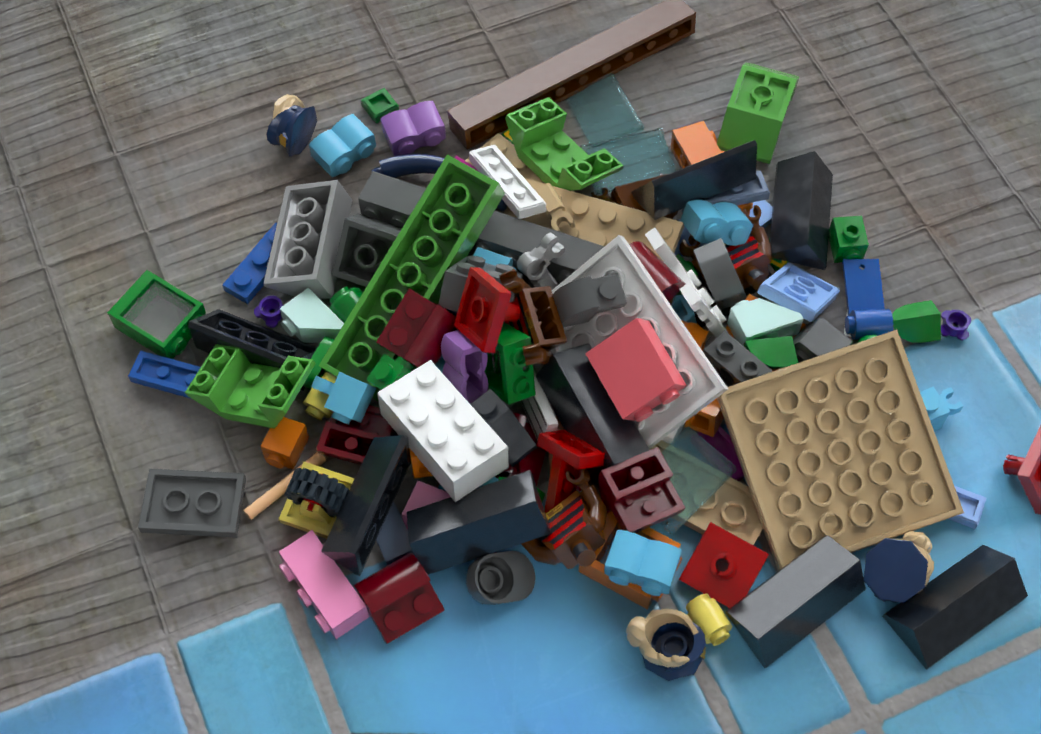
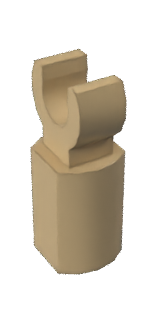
[535,183,575,232]

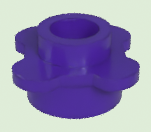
[254,295,284,328]
[941,310,972,341]

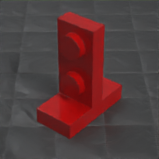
[537,430,605,514]

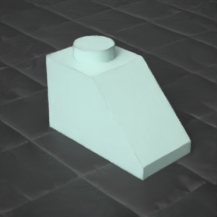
[280,288,344,343]
[727,298,804,346]

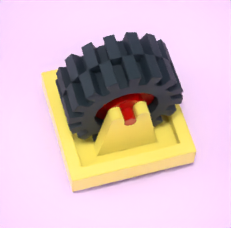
[279,461,355,539]

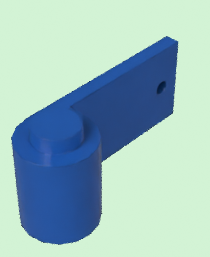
[842,259,893,340]

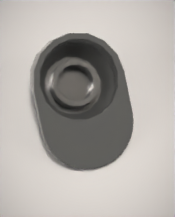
[466,551,535,605]

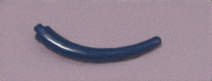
[371,154,508,211]

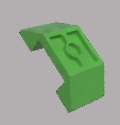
[717,62,799,164]
[505,97,624,191]
[185,344,316,429]

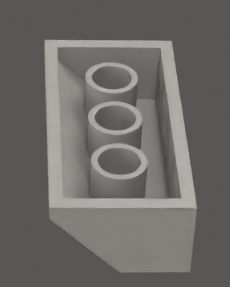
[263,180,353,299]

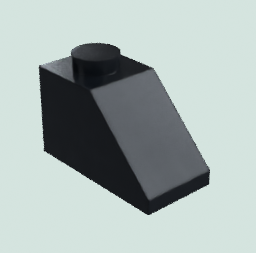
[470,389,537,468]

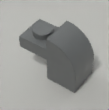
[694,238,747,310]
[553,273,627,328]

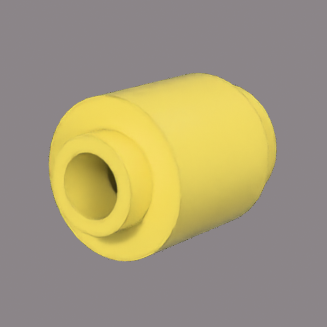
[303,372,337,420]
[686,593,732,646]

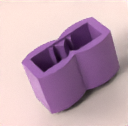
[380,101,446,156]
[441,330,488,404]

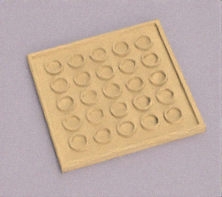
[717,330,964,571]

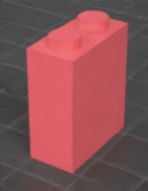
[585,318,687,422]

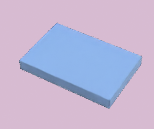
[757,262,840,322]

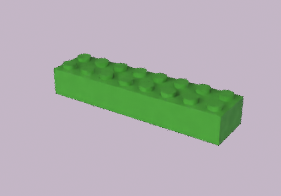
[319,155,505,402]

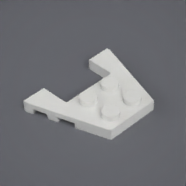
[645,228,729,338]

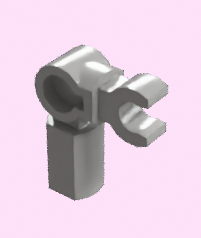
[517,232,566,290]

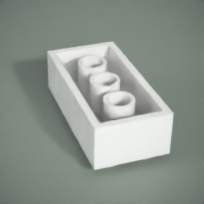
[377,360,509,502]

